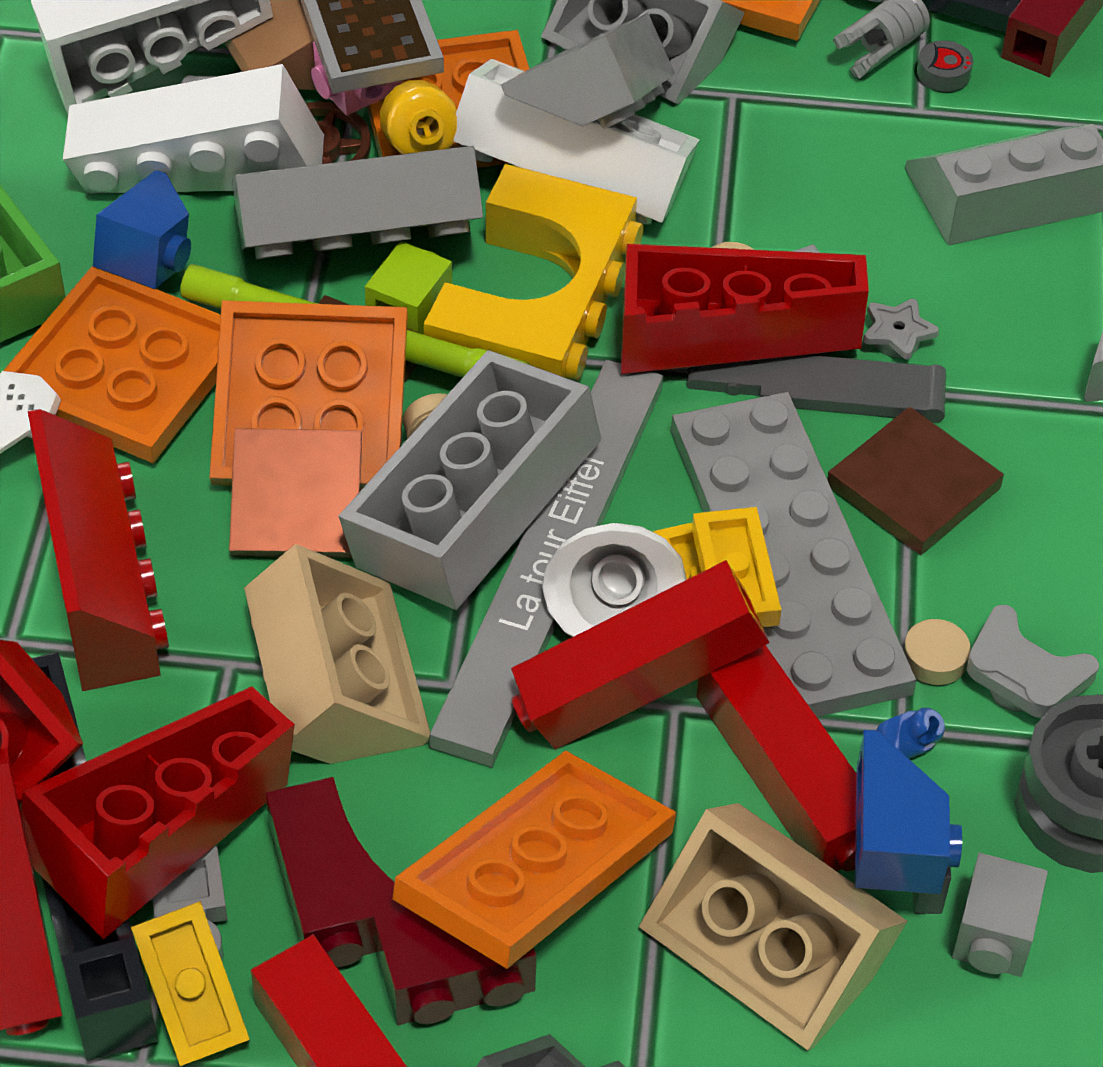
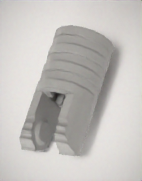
[833,0,930,79]

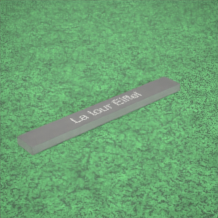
[429,359,663,767]

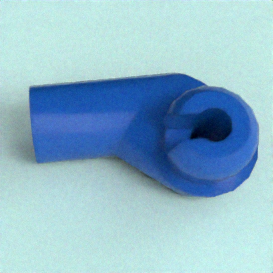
[875,707,945,759]

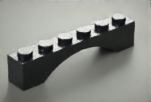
[32,652,158,1061]

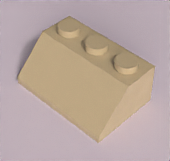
[244,544,430,764]
[639,803,907,1050]

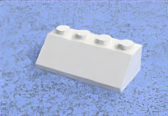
[453,59,700,224]

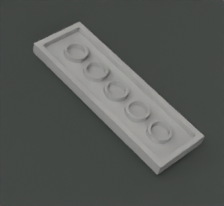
[671,392,916,717]

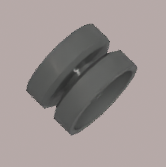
[1014,694,1103,873]

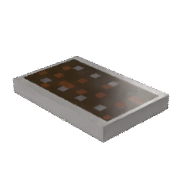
[300,0,444,94]

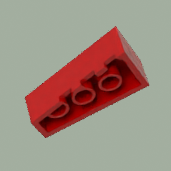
[621,244,869,374]
[21,686,295,939]

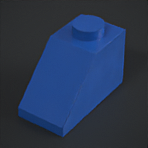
[93,170,191,289]
[855,730,962,894]

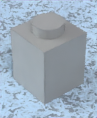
[952,852,1048,977]

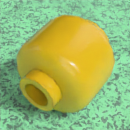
[380,80,457,154]

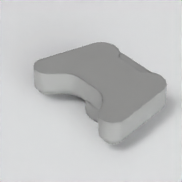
[967,605,1099,718]

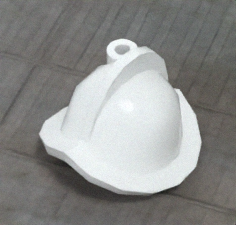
[542,523,687,637]

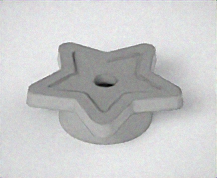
[863,299,939,359]

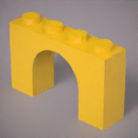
[424,164,643,381]

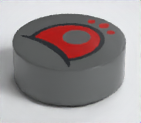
[916,40,973,92]

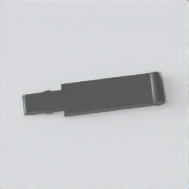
[687,355,946,423]

